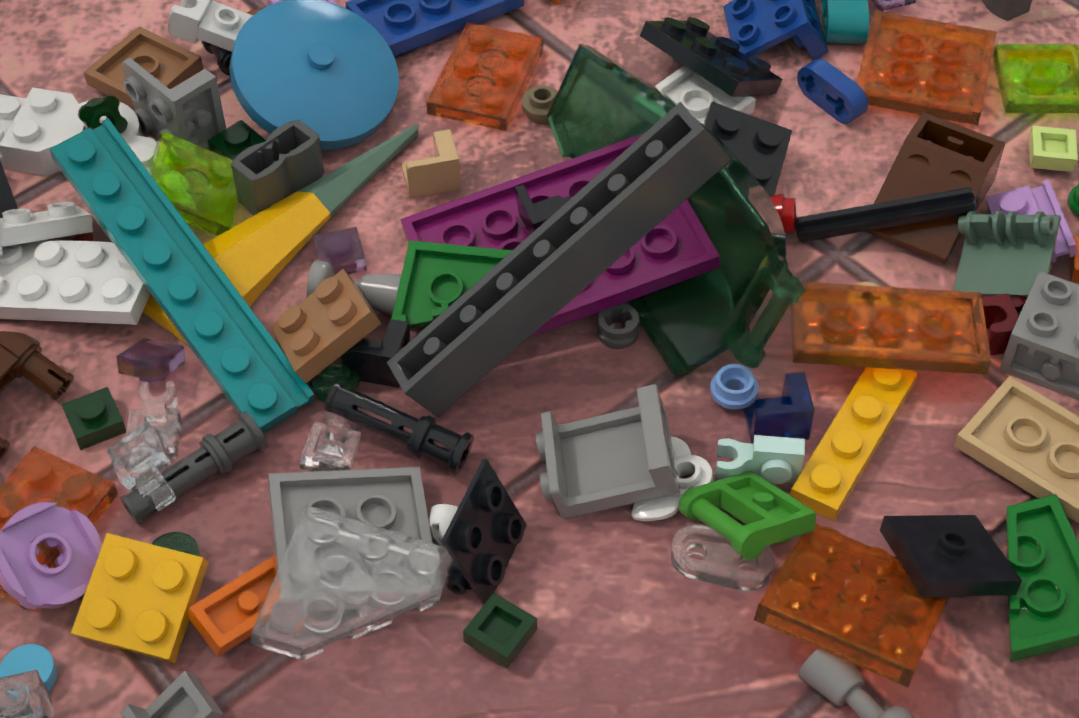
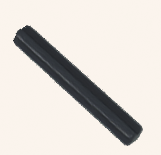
[795,187,976,242]

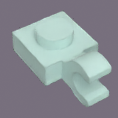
[715,435,805,484]

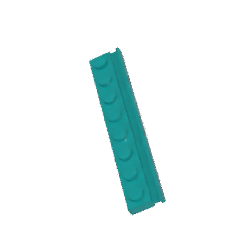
[50,118,315,433]

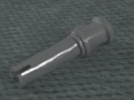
[120,411,268,525]

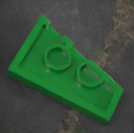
[1006,494,1079,662]

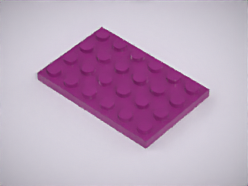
[400,133,720,337]

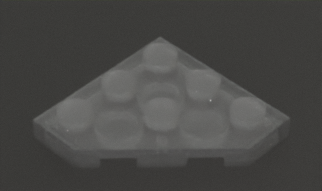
[251,505,453,660]

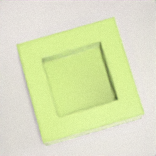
[1029,126,1078,172]

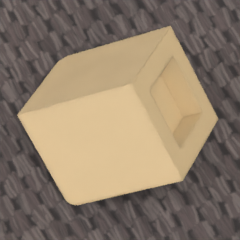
[402,129,461,199]

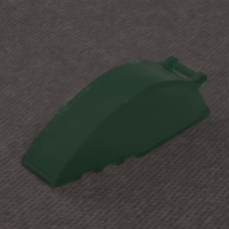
[547,44,805,376]

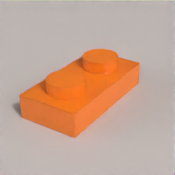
[187,555,282,657]

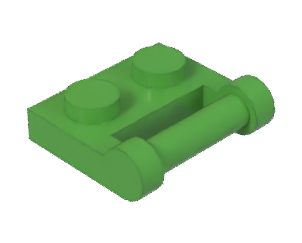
[678,471,816,560]

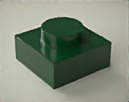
[207,120,266,171]
[62,387,127,450]
[463,593,537,668]

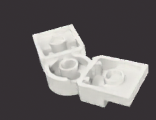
[0,87,196,242]

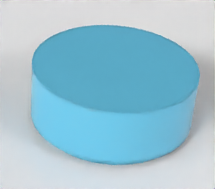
[0,644,58,701]

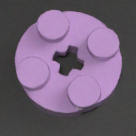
[0,502,102,610]

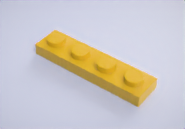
[790,354,918,521]

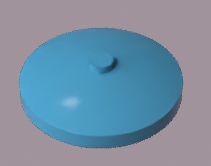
[230,0,399,150]

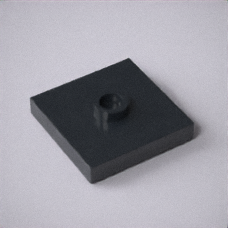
[880,515,1022,598]

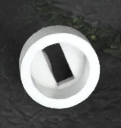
[429,504,458,546]

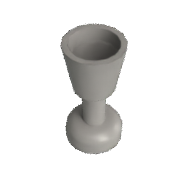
[307,260,401,316]
[798,639,915,718]

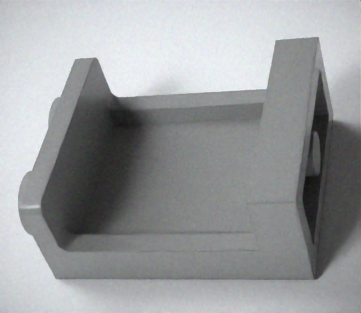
[536,384,680,519]

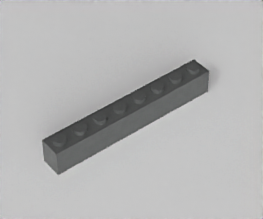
[387,102,731,417]

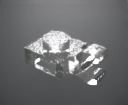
[107,421,176,512]

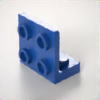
[724,0,828,59]

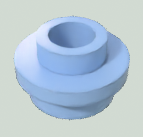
[710,364,759,410]

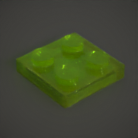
[992,44,1079,114]
[149,131,238,236]

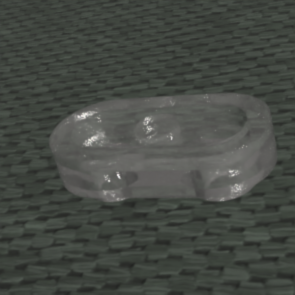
[671,524,775,591]

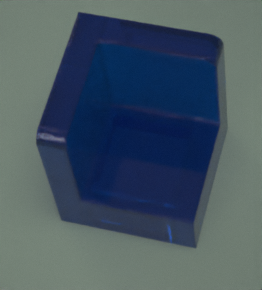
[743,372,815,444]

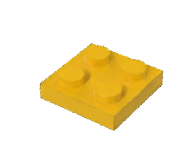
[71,533,209,663]

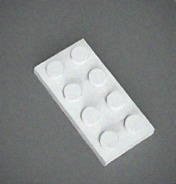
[0,240,151,325]

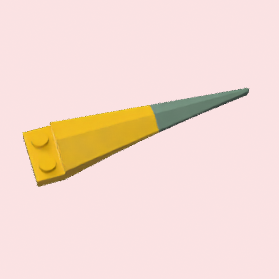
[143,124,419,346]

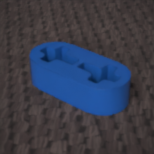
[797,59,868,124]

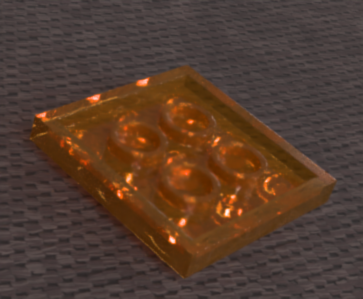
[856,10,996,126]
[754,524,950,688]

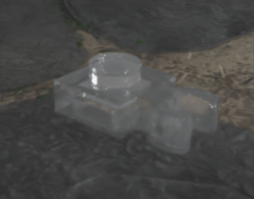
[124,381,182,460]
[300,407,362,472]

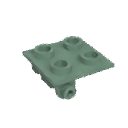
[953,211,1061,298]

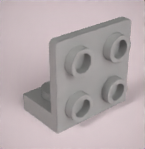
[122,58,226,165]
[999,272,1079,400]

